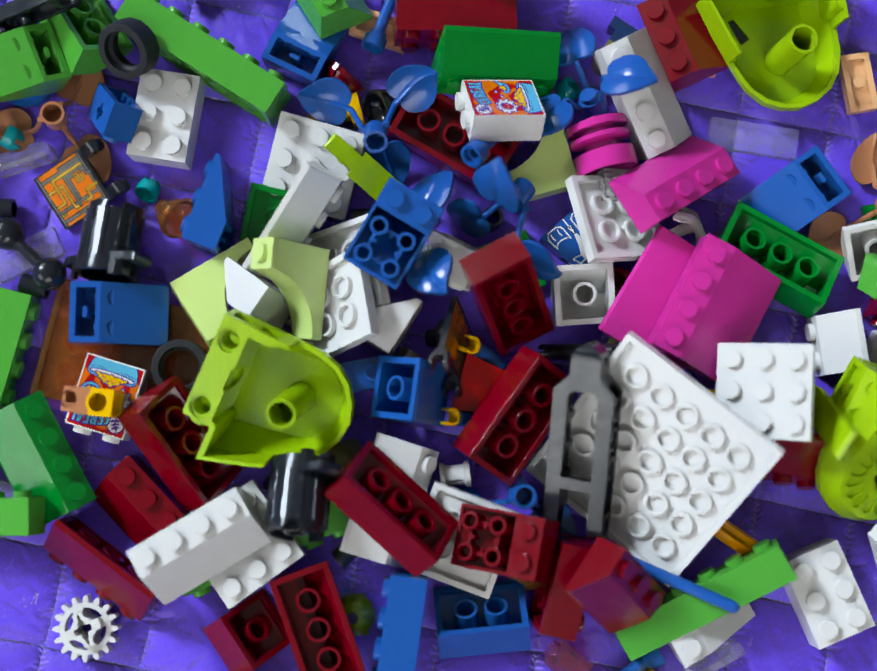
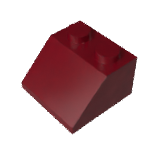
[203,589,290,671]

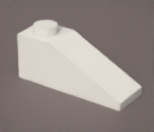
[668,603,755,668]

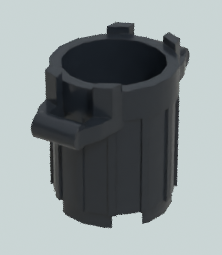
[64,199,152,284]
[263,448,342,542]

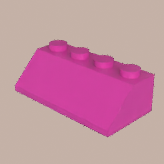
[608,135,740,234]

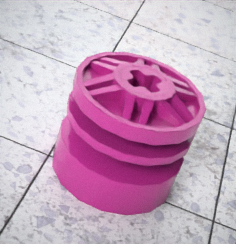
[565,113,639,175]

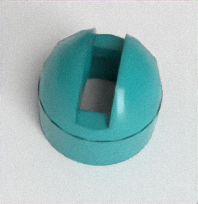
[556,76,581,101]
[0,125,25,151]
[135,177,161,203]

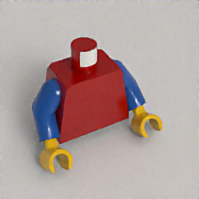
[440,334,507,426]

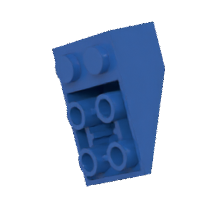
[261,0,350,87]
[736,145,852,232]
[180,153,236,256]
[342,177,445,290]
[68,281,170,346]

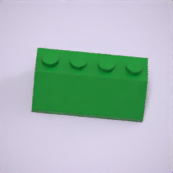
[431,25,561,98]
[717,201,845,319]
[0,390,97,524]

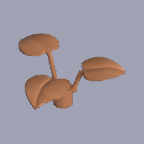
[0,71,112,184]
[807,132,877,257]

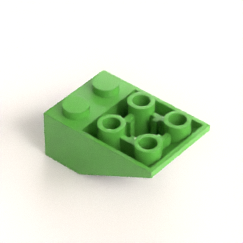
[0,22,72,102]

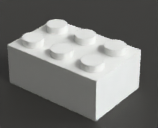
[126,69,206,170]
[784,537,875,650]

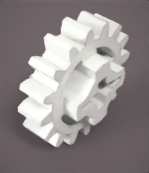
[52,594,122,662]

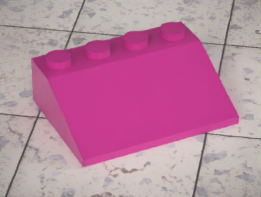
[598,225,695,370]
[646,233,782,383]

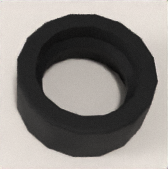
[98,17,159,80]
[151,339,207,393]

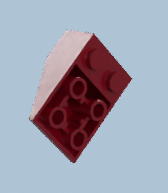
[451,503,560,583]

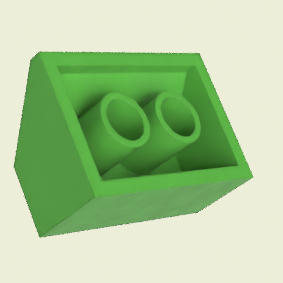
[39,0,134,75]
[297,0,373,39]

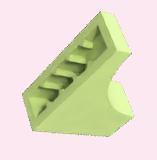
[509,129,577,202]
[170,237,253,348]
[251,237,330,341]

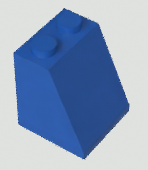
[370,356,450,427]

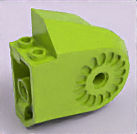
[696,0,849,111]
[182,308,355,468]
[815,356,877,521]

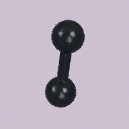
[0,217,67,291]

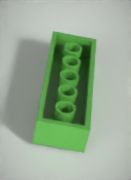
[114,0,291,127]

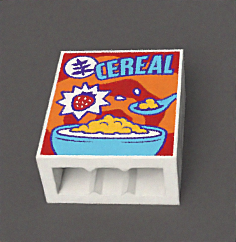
[455,80,546,141]
[65,352,152,445]

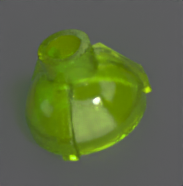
[341,592,375,636]

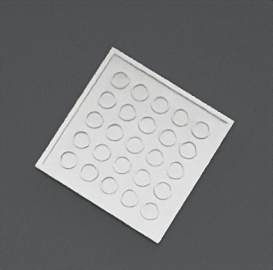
[525,330,785,587]

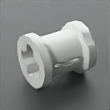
[439,460,471,487]

